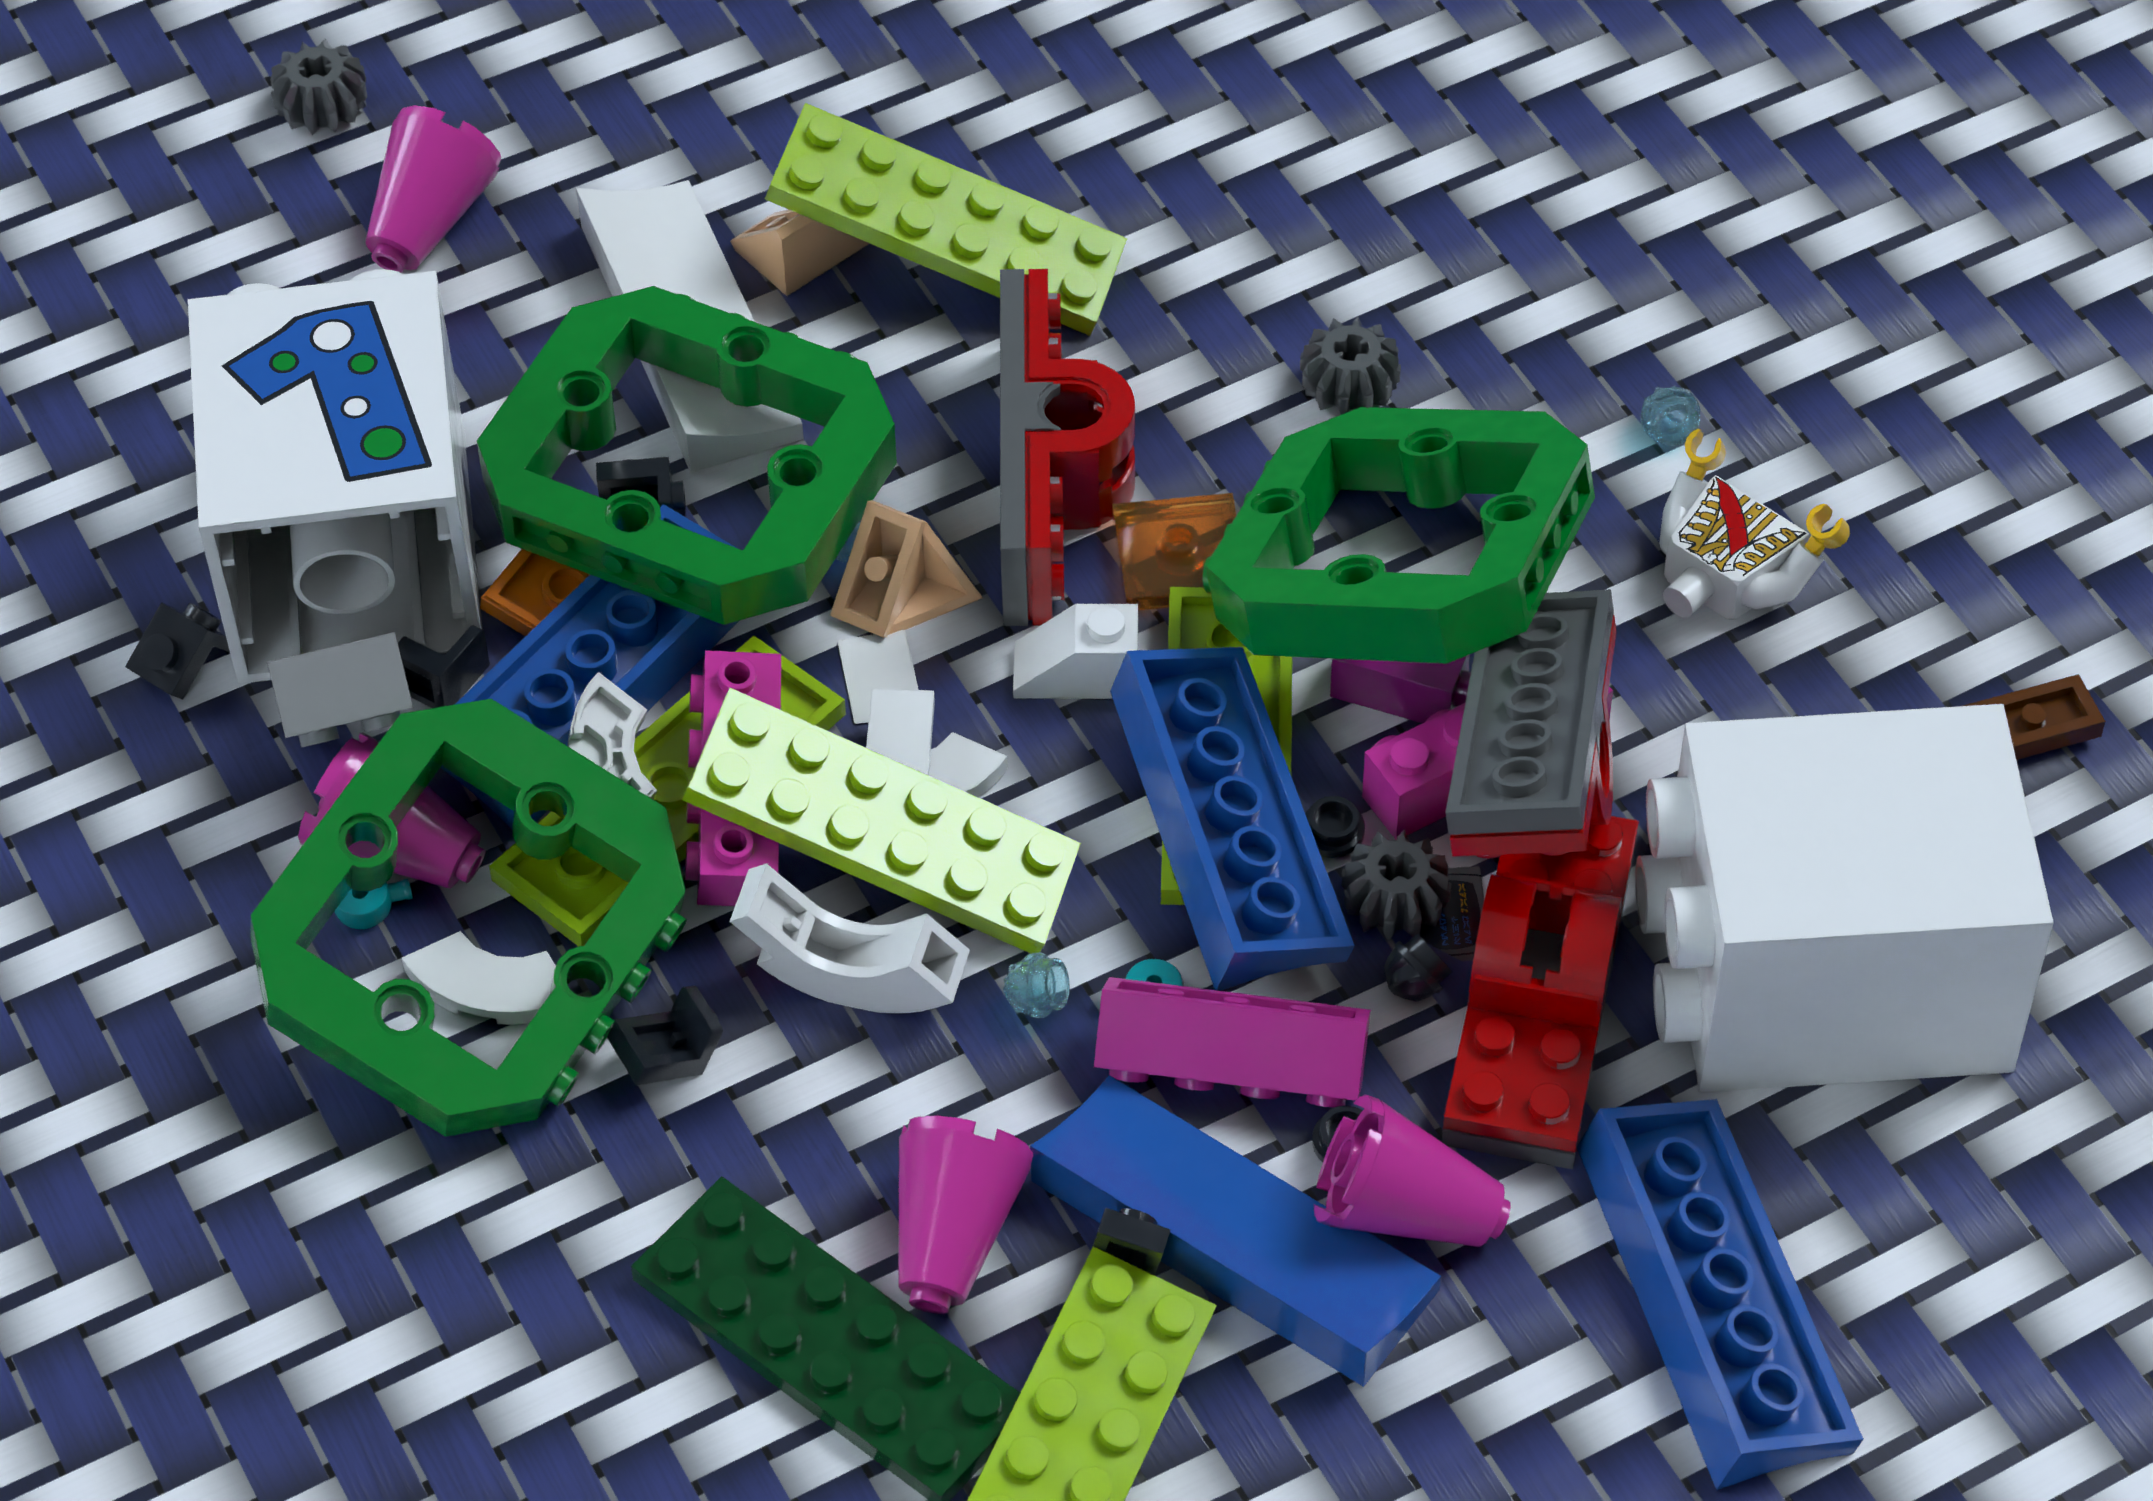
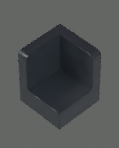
[398,625,490,708]

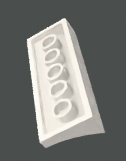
[576,180,804,473]

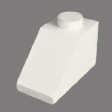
[1013,604,1138,699]

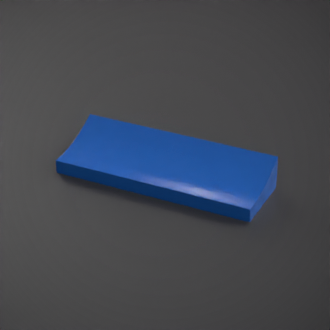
[440,505,740,830]
[1110,647,1355,991]
[1030,1075,1441,1387]
[1577,1099,1864,1490]

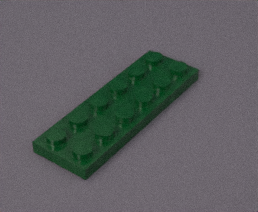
[631,1176,1020,1501]

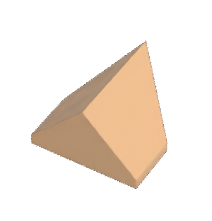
[730,209,870,296]
[830,500,983,638]

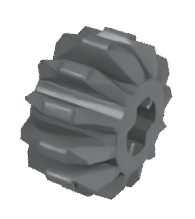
[270,39,367,135]
[1300,317,1401,415]
[1341,829,1451,941]

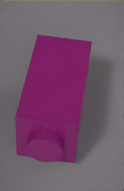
[1330,655,1471,723]

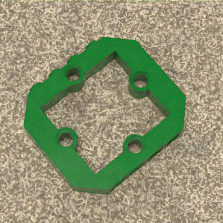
[477,286,897,625]
[1203,407,1595,664]
[251,699,687,1137]

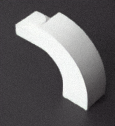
[729,863,970,1013]

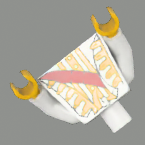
[1659,429,1850,619]

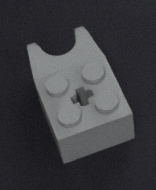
[267,632,413,747]

